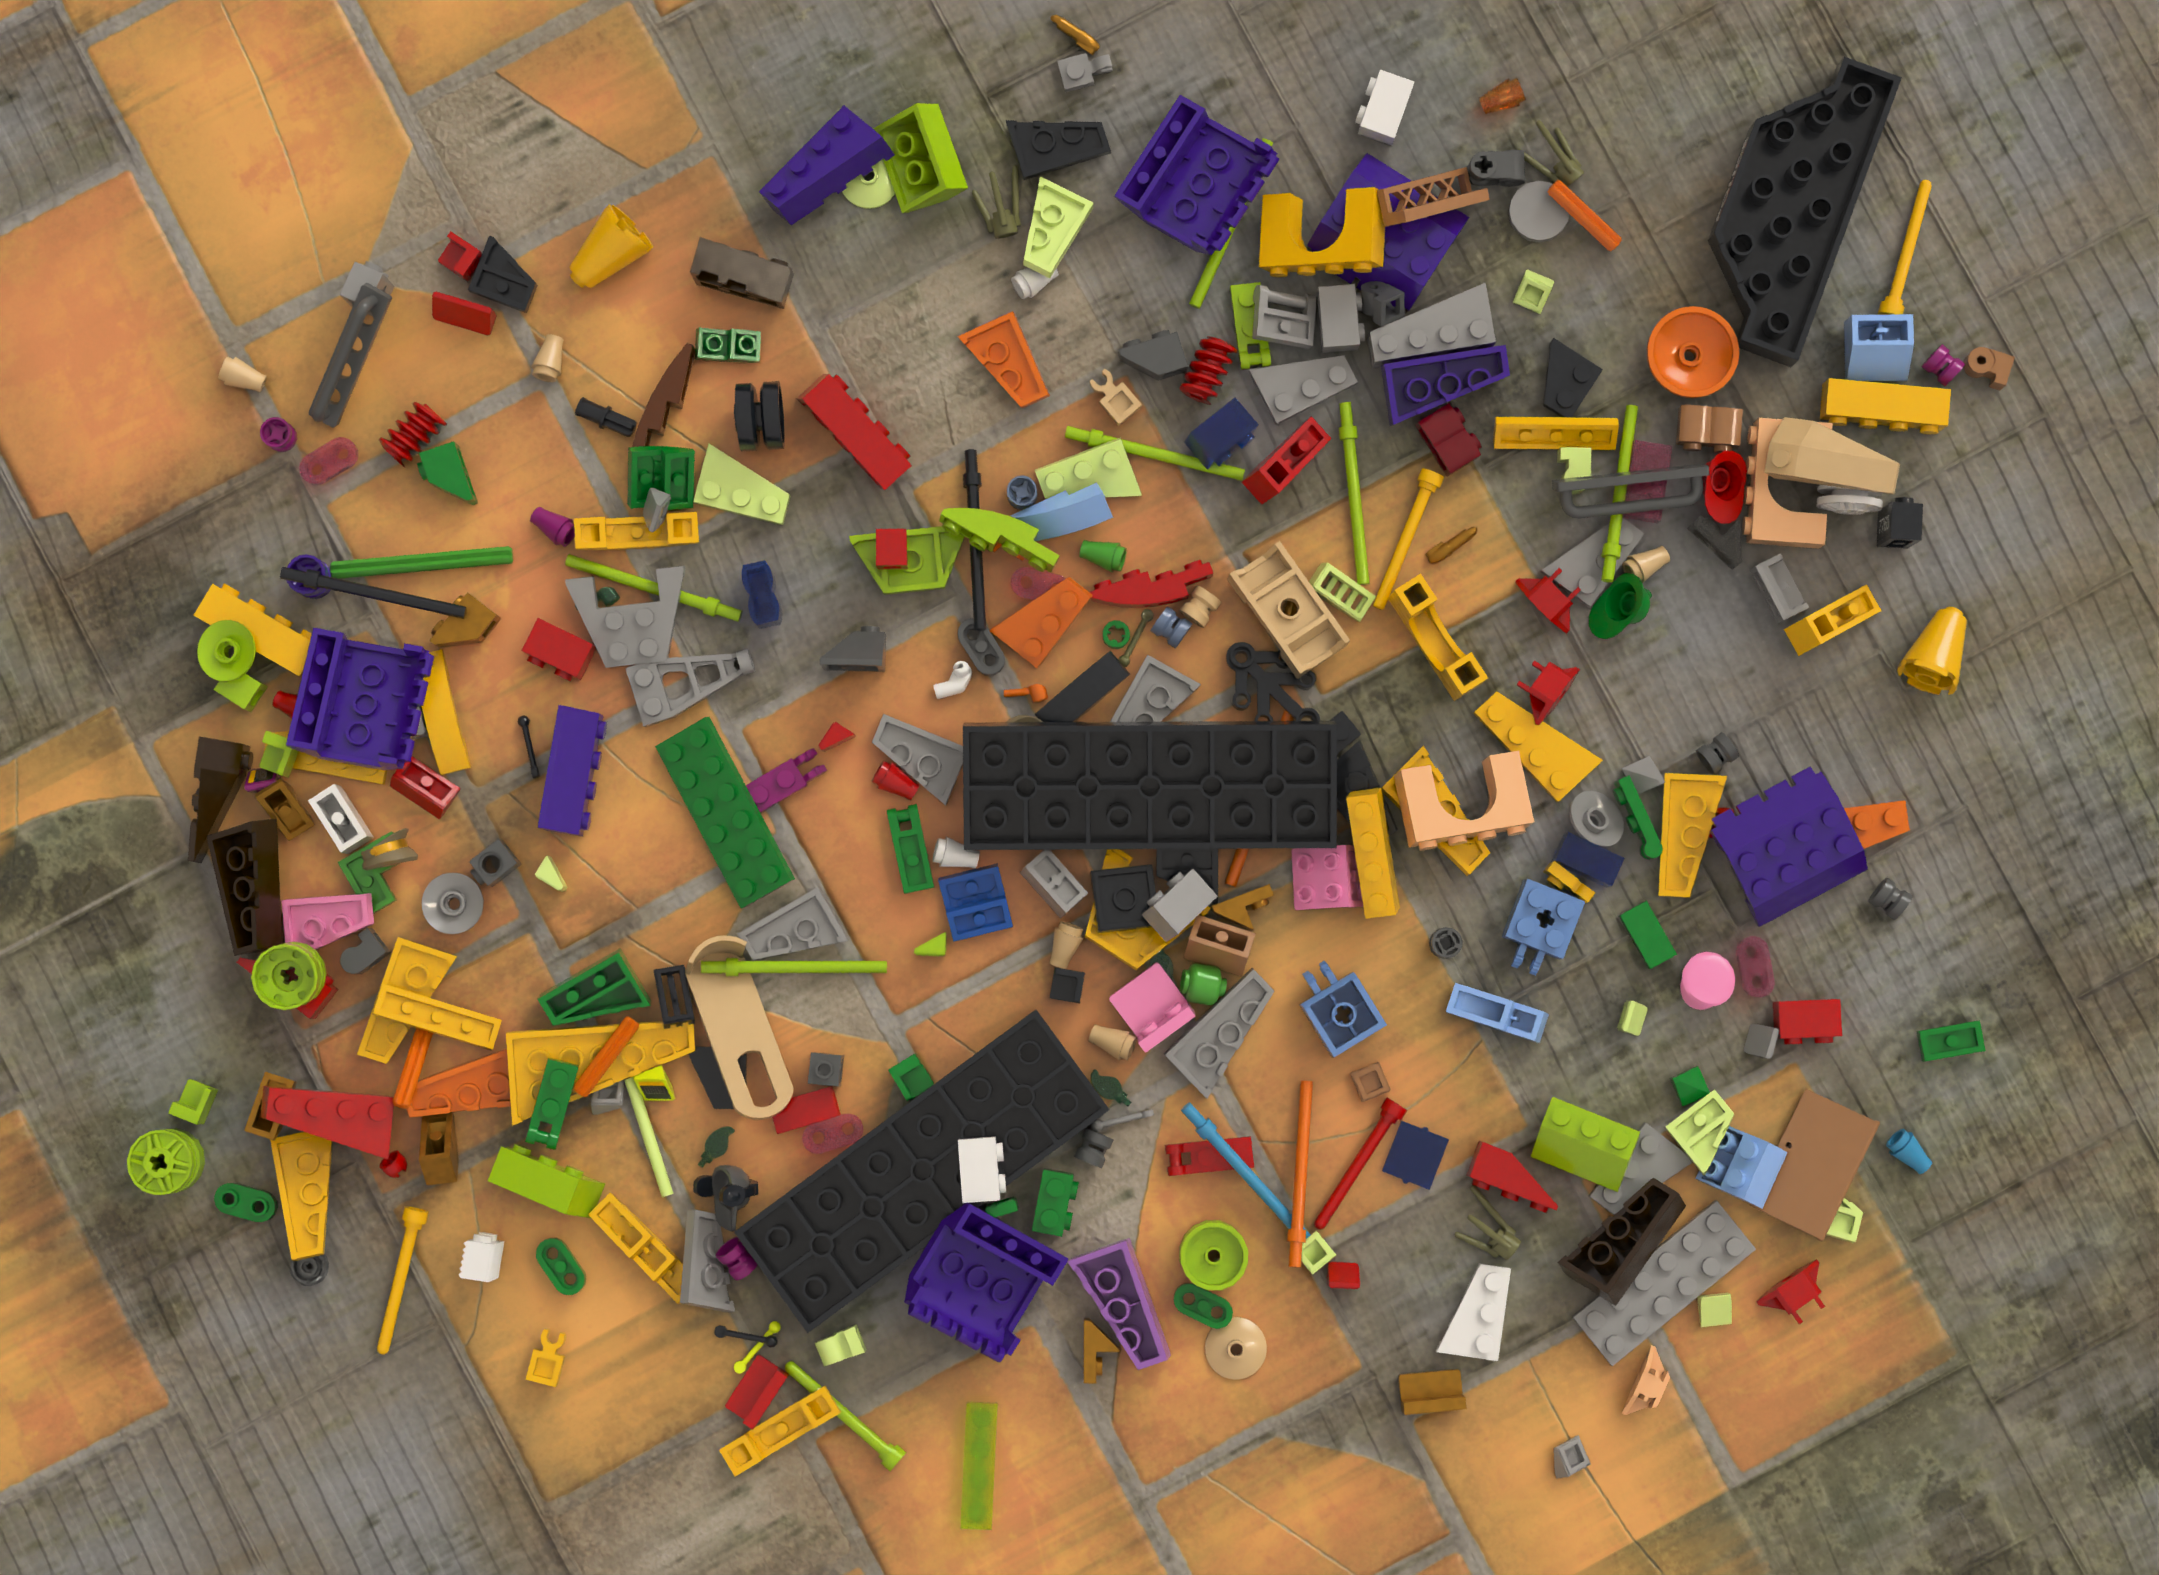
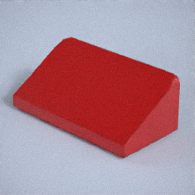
[432,291,497,336]
[390,756,461,819]

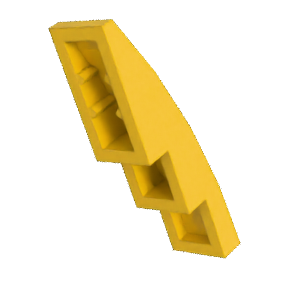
[588,1193,683,1305]

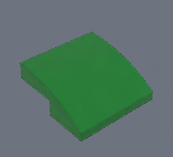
[627,446,695,510]

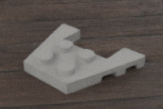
[565,565,686,668]

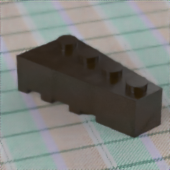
[206,819,282,956]
[1557,1178,1686,1306]

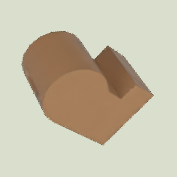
[1963,347,2015,391]

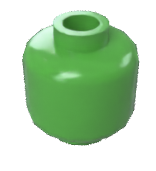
[1180,963,1227,1005]

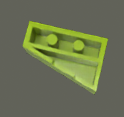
[488,1144,605,1218]

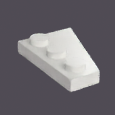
[1436,1263,1511,1361]

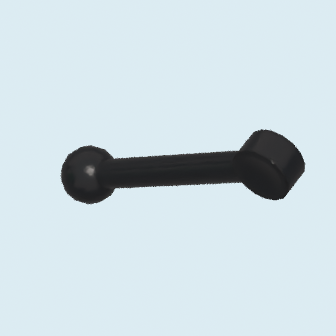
[518,715,540,779]
[714,1325,777,1348]

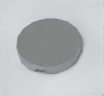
[1508,181,1569,243]

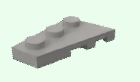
[1248,355,1358,425]
[1540,518,1644,608]
[1588,1122,1693,1215]
[680,1209,735,1312]

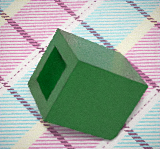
[888,1053,934,1102]

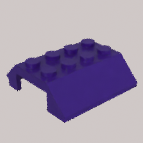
[1114,95,1280,255]
[1307,153,1470,310]
[286,627,434,770]
[1710,766,1868,927]
[904,1202,1069,1362]

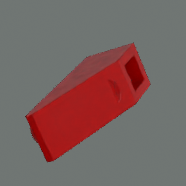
[1466,1141,1558,1213]

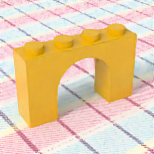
[1259,187,1385,277]
[1388,573,1488,701]

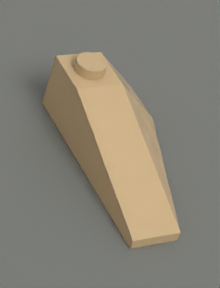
[1764,417,1900,495]

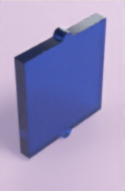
[1382,1121,1449,1190]

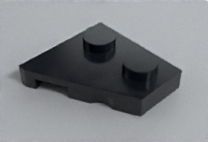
[468,236,538,313]
[1543,338,1603,418]
[1156,849,1218,904]
[688,1047,747,1109]

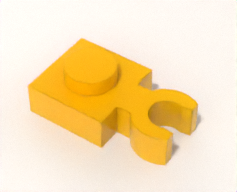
[1543,861,1595,903]
[525,1328,566,1387]

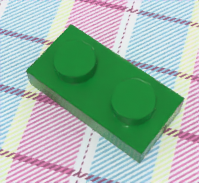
[1916,1020,1986,1062]

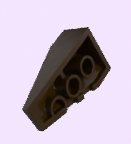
[188,736,253,863]

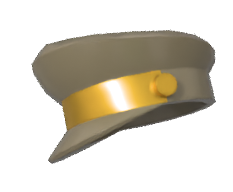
[361,828,418,871]

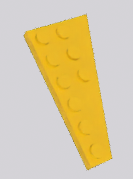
[506,1021,695,1126]

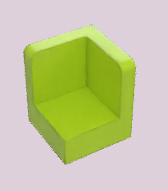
[213,674,268,712]
[259,731,299,778]
[168,1079,218,1125]

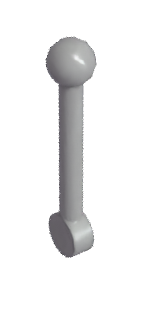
[1091,1109,1154,1132]

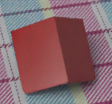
[438,231,482,282]
[876,529,908,569]

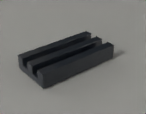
[654,965,695,1029]

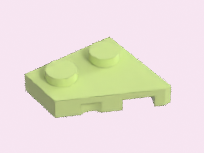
[1665,1089,1734,1175]

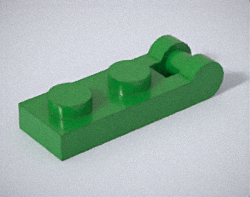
[1613,775,1663,860]
[887,804,935,894]
[525,1057,579,1150]

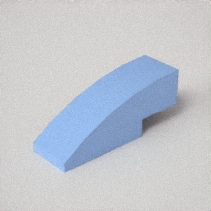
[1010,482,1113,541]
[1446,983,1549,1043]

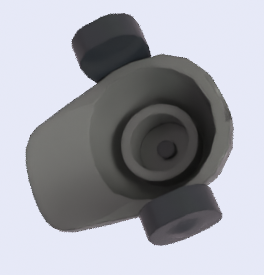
[693,1165,758,1232]

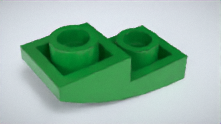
[695,327,761,363]

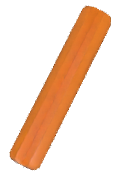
[1547,180,1622,251]
[574,1016,639,1097]
[393,1028,433,1109]

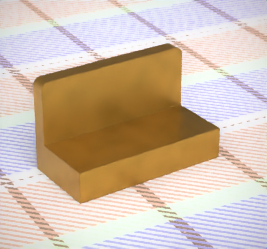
[1398,1369,1467,1415]

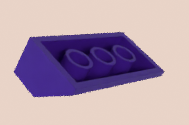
[538,705,607,837]

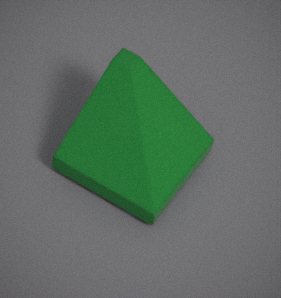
[1669,1066,1710,1107]

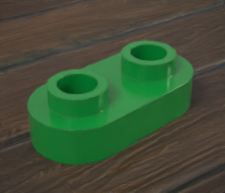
[214,1183,278,1222]
[536,1238,586,1295]
[1173,1283,1233,1329]

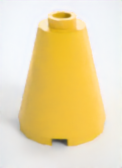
[569,204,653,288]
[1897,607,1967,695]

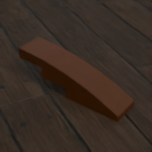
[632,343,695,447]

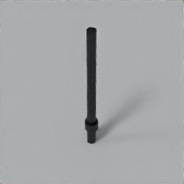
[963,449,986,631]
[280,567,466,619]

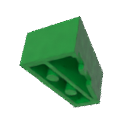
[537,948,651,1026]

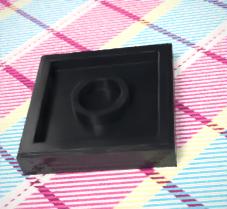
[1090,864,1156,933]

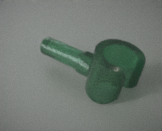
[575,587,620,610]

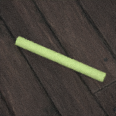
[624,1077,674,1197]

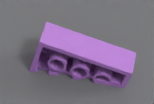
[1067,1238,1171,1370]

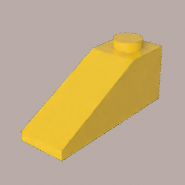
[1784,584,1881,656]

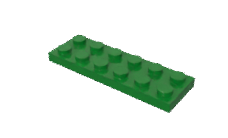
[655,717,795,909]

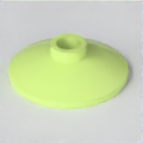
[842,159,895,209]

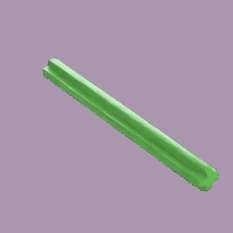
[330,546,513,579]

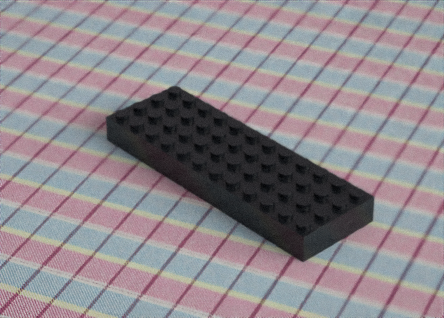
[963,721,1337,850]
[734,1009,1110,1333]

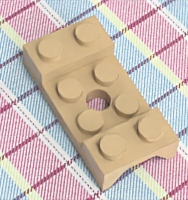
[1227,541,1350,679]

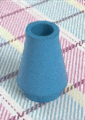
[1886,1129,1932,1174]

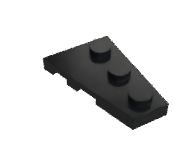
[1006,120,1111,180]
[1337,740,1398,837]

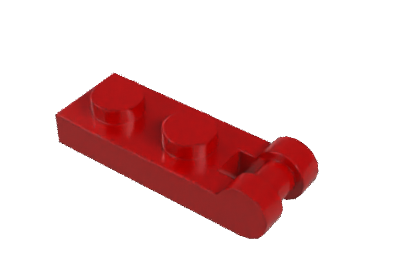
[1165,1136,1254,1176]

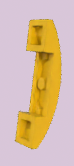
[574,512,699,550]
[421,649,471,775]
[719,1386,841,1477]

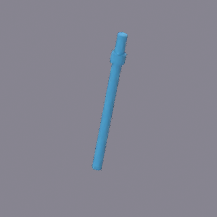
[1181,1102,1311,1239]

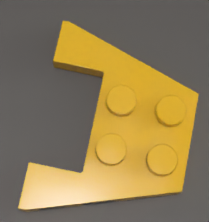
[1084,849,1211,970]

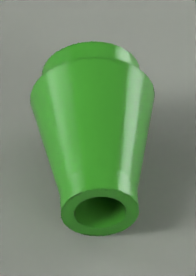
[1079,540,1127,572]

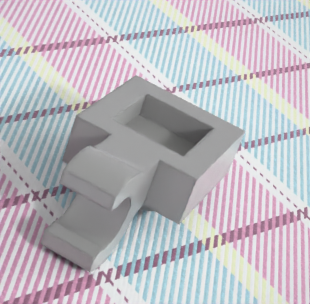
[1057,53,1113,93]

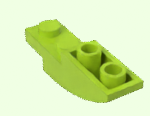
[939,508,1060,573]

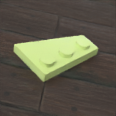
[1023,176,1094,278]
[1035,437,1142,499]
[693,443,791,525]

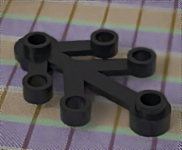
[1226,642,1320,721]

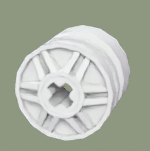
[1816,485,1883,515]

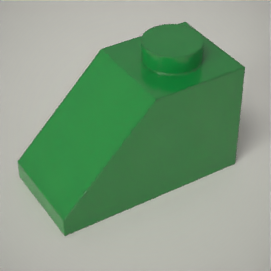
[417,441,478,505]

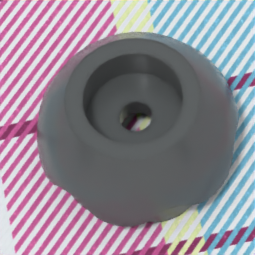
[290,1254,329,1286]

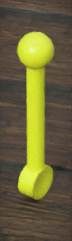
[734,1321,781,1374]

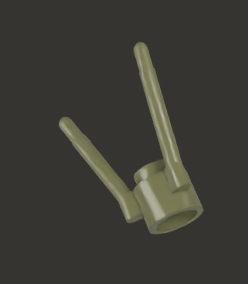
[1517,120,1584,187]
[972,165,1021,239]
[1454,1186,1521,1260]

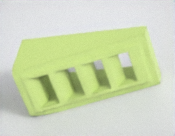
[1309,562,1376,622]

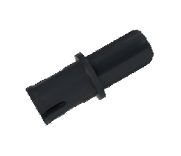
[575,397,637,437]

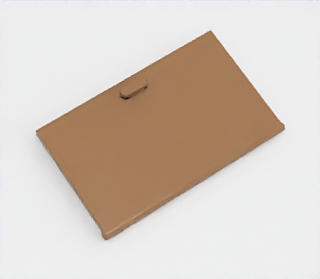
[1749,1089,1880,1241]

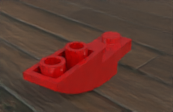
[1090,560,1214,608]

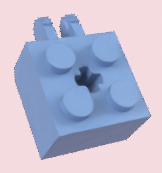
[1502,879,1585,976]
[1299,960,1387,1057]

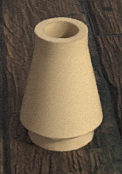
[531,334,564,382]
[218,356,267,392]
[1622,546,1670,583]
[1049,921,1084,969]
[1088,1024,1137,1060]

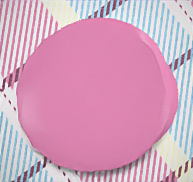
[1680,952,1735,1010]

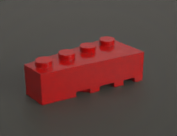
[797,374,912,490]
[260,1086,394,1159]

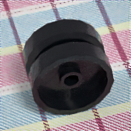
[734,381,785,452]

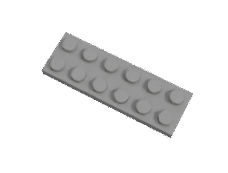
[1572,1200,1756,1366]

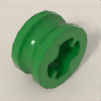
[1103,620,1130,649]

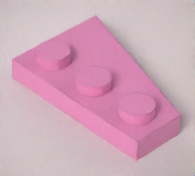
[281,893,374,950]

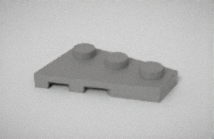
[1110,655,1201,722]
[872,714,963,806]
[737,887,849,960]

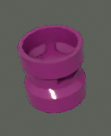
[1921,344,1965,387]
[260,417,297,452]
[716,1237,758,1281]

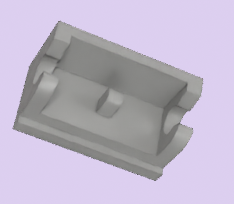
[1750,553,1809,624]
[1020,850,1088,919]

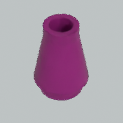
[530,507,575,547]

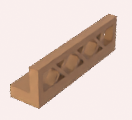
[1377,167,1490,227]

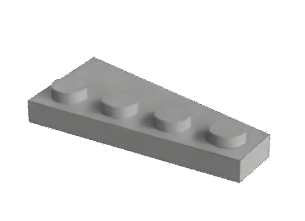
[1163,968,1274,1099]

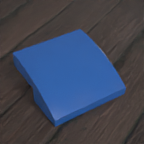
[938,863,1013,942]

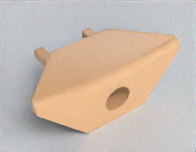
[1622,1345,1670,1415]

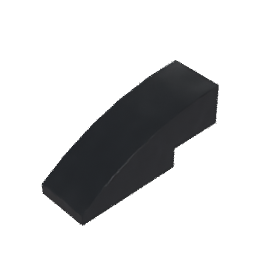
[1035,651,1130,722]

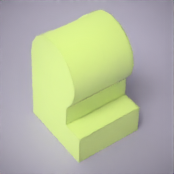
[1557,447,1591,494]
[815,1324,867,1366]

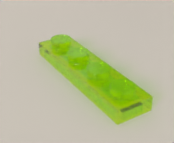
[960,1402,998,1530]

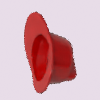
[1702,450,1747,524]

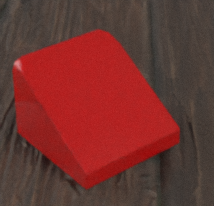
[818,722,856,752]
[1327,1262,1360,1289]

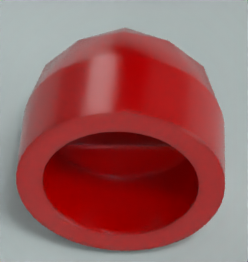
[380,1150,407,1178]

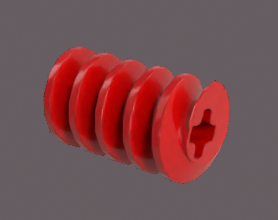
[1179,336,1238,405]
[379,402,447,468]

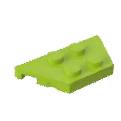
[849,526,965,595]

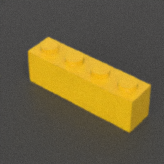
[1820,378,1951,434]
[194,583,312,677]
[1346,788,1400,919]

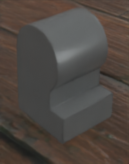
[1361,281,1405,326]
[340,928,391,974]

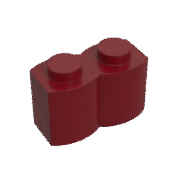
[1415,403,1482,477]

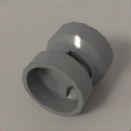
[1696,732,1739,775]
[1869,877,1913,920]
[1429,927,1463,959]
[1074,1128,1114,1168]

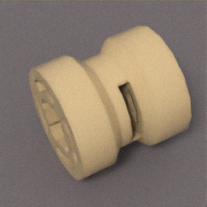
[1179,585,1222,628]

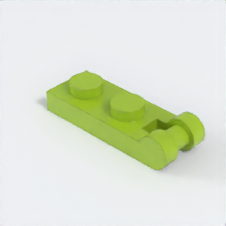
[1230,282,1271,370]

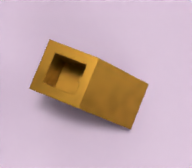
[430,592,501,648]

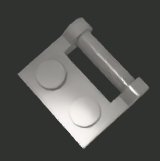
[1252,285,1316,349]

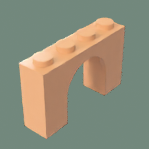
[1742,418,1833,549]
[1394,751,1534,851]

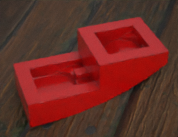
[769,1086,841,1134]

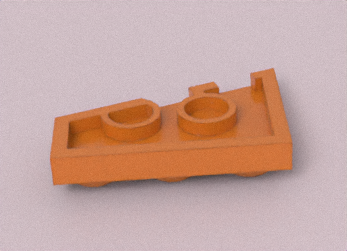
[958,311,1050,408]
[989,577,1093,668]

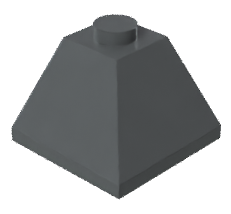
[820,626,886,672]

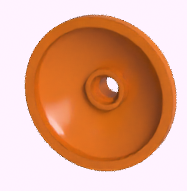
[1647,306,1739,398]

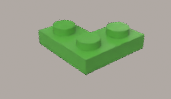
[338,831,400,914]

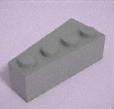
[1367,283,1496,368]

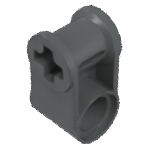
[1467,150,1526,187]

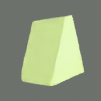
[1513,270,1554,314]
[535,856,568,892]
[1617,1000,1647,1036]
[1301,1231,1337,1275]
[1697,1293,1732,1327]

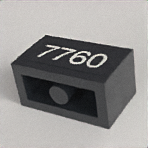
[1877,497,1923,549]

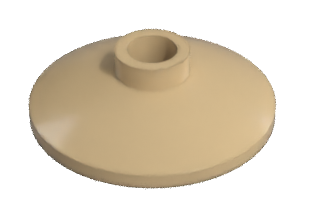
[1205,1317,1267,1380]

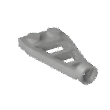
[625,649,755,727]

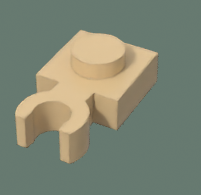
[1090,369,1142,426]

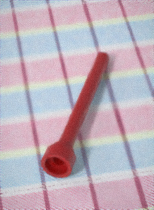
[1314,1097,1408,1230]

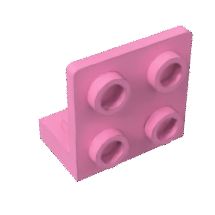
[1291,845,1363,910]
[1109,962,1196,1053]

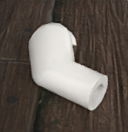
[933,661,972,700]

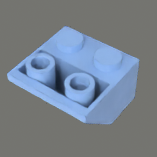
[1844,314,1914,382]
[1695,1126,1788,1209]

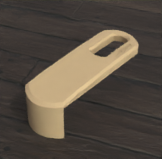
[685,935,794,1120]

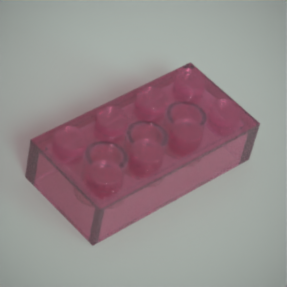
[1623,440,1673,523]

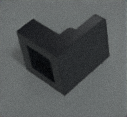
[1050,968,1085,1004]

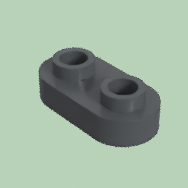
[958,618,1005,676]

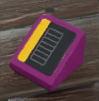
[244,768,281,794]

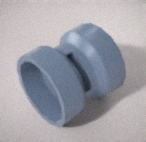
[1007,475,1038,510]
[1150,606,1193,648]

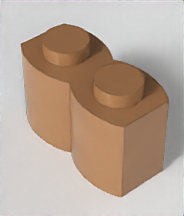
[1676,405,1743,453]

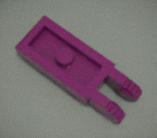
[746,748,827,813]

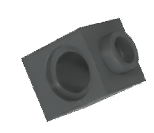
[469,839,522,887]
[808,1052,844,1087]

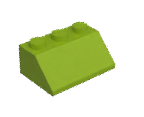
[873,103,968,213]
[1531,1097,1641,1192]

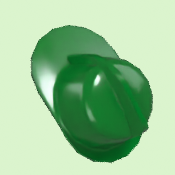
[1589,573,1652,639]

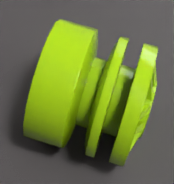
[251,941,327,1010]
[127,1128,205,1195]

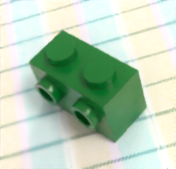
[1032,1168,1079,1237]

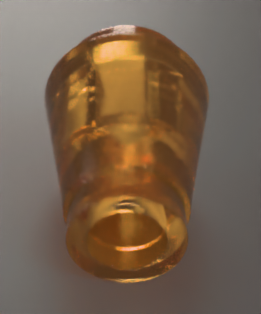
[1479,78,1526,114]

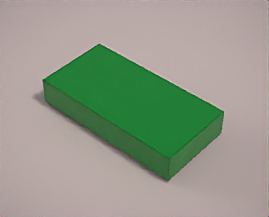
[1619,901,1677,969]
[985,1196,1019,1218]

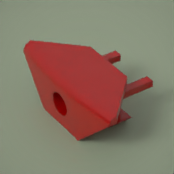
[1515,568,1581,634]
[1517,661,1580,725]
[1756,1259,1825,1324]

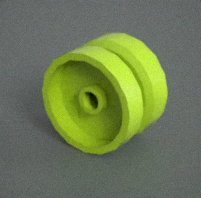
[1179,1220,1248,1290]

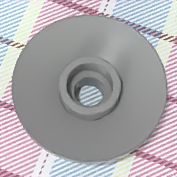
[1569,791,1624,848]
[422,873,484,934]

